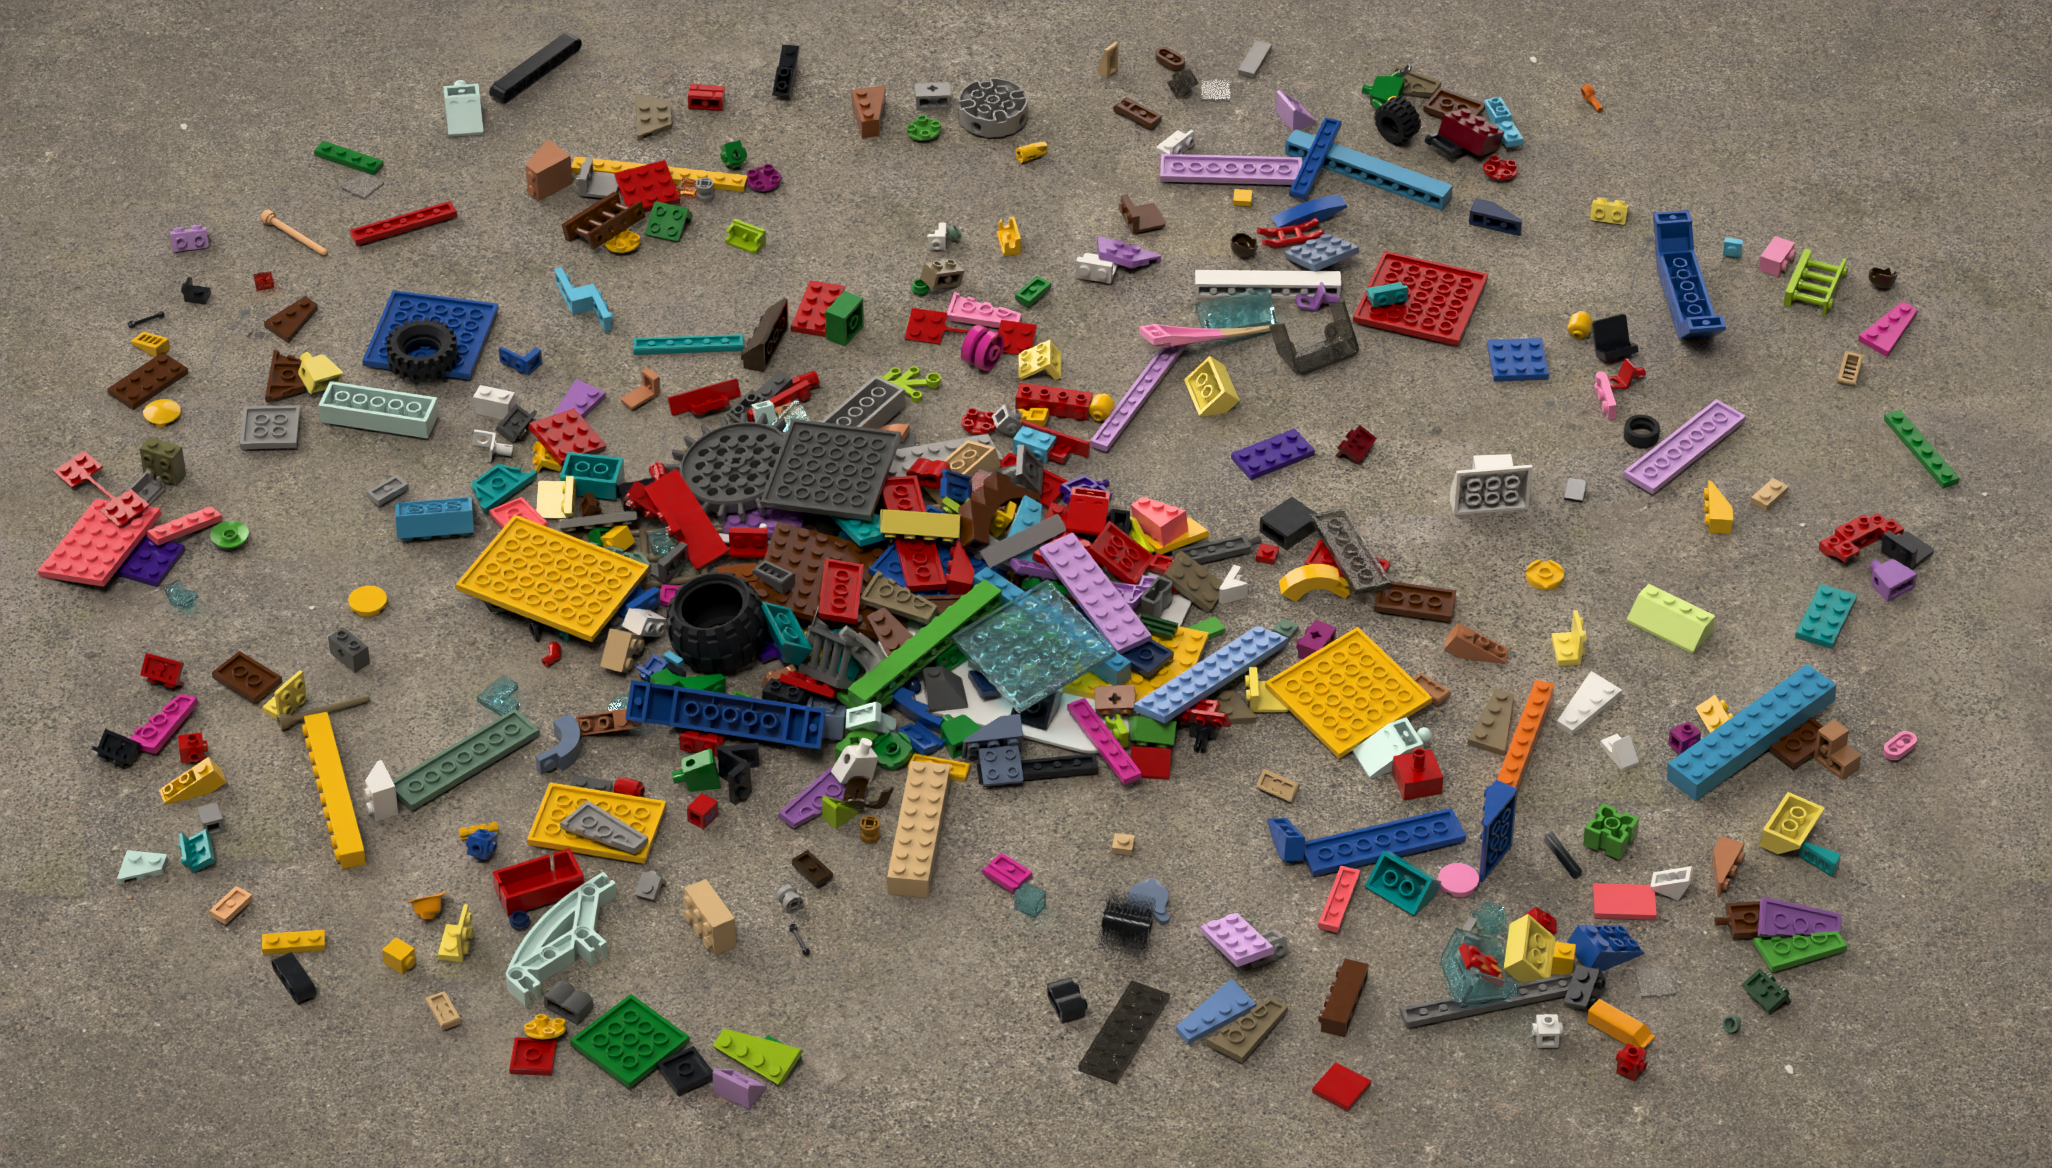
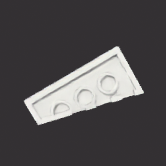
[1557,671,1622,736]

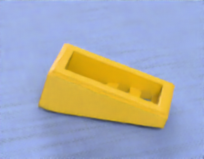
[131,332,170,357]

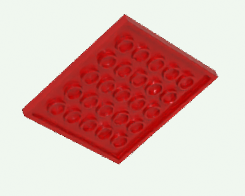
[1353,251,1488,346]

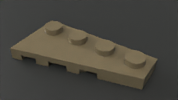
[860,571,938,624]
[1467,688,1514,756]
[1207,997,1288,1063]

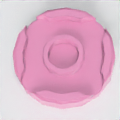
[1438,863,1479,897]

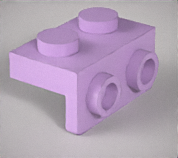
[170,225,209,252]

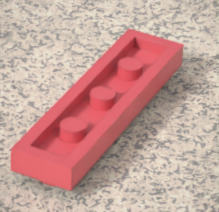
[147,506,222,545]
[1318,866,1360,933]

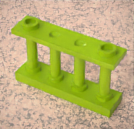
[1783,249,1848,316]

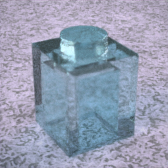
[1013,883,1046,919]

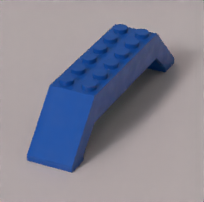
[1653,210,1726,339]
[625,680,827,749]

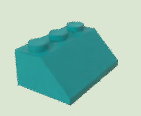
[761,601,813,666]
[1364,850,1442,916]

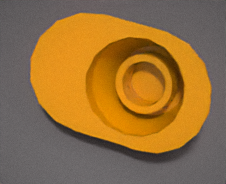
[408,891,448,920]

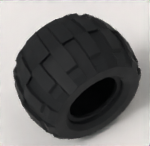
[666,572,767,675]

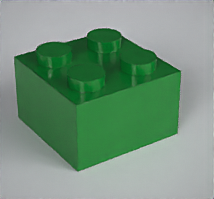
[824,291,864,346]

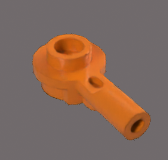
[1580,83,1603,112]

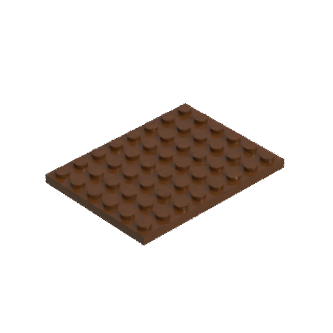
[754,521,909,639]

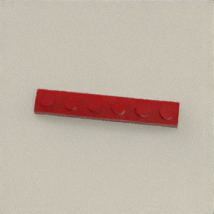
[349,201,457,246]

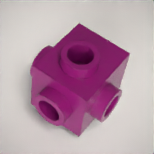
[1668,721,1701,755]

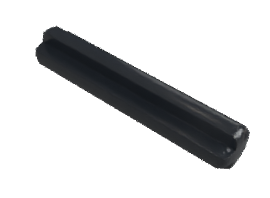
[1544,832,1582,879]

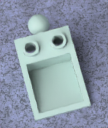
[443,80,484,137]
[1353,717,1432,779]

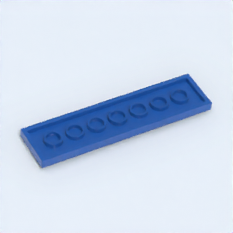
[1304,808,1466,877]

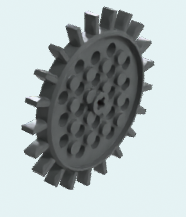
[665,413,787,524]

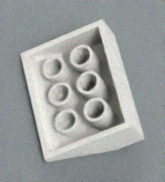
[1450,465,1532,515]

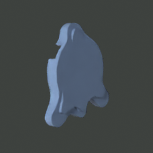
[1127,878,1170,925]

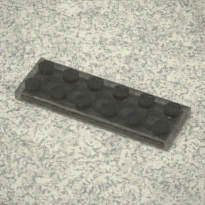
[1310,508,1392,595]
[1078,980,1170,1085]

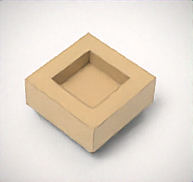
[1112,833,1135,855]

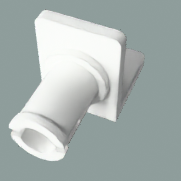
[472,430,513,463]

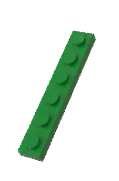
[1884,409,1960,489]

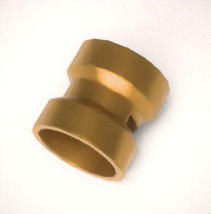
[860,815,880,844]

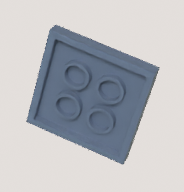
[1284,233,1359,271]

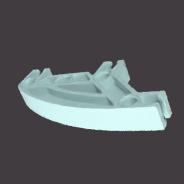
[506,872,617,1007]

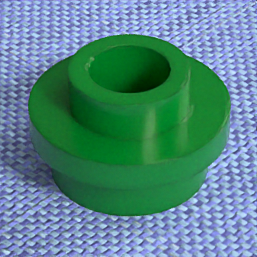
[911,279,929,295]

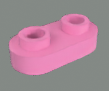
[1883,731,1917,760]

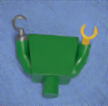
[1362,64,1412,109]

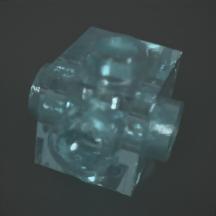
[1471,901,1507,932]

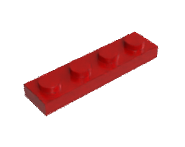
[747,380,811,422]

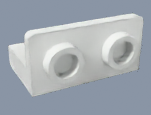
[1156,130,1195,155]

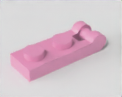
[1594,372,1617,420]

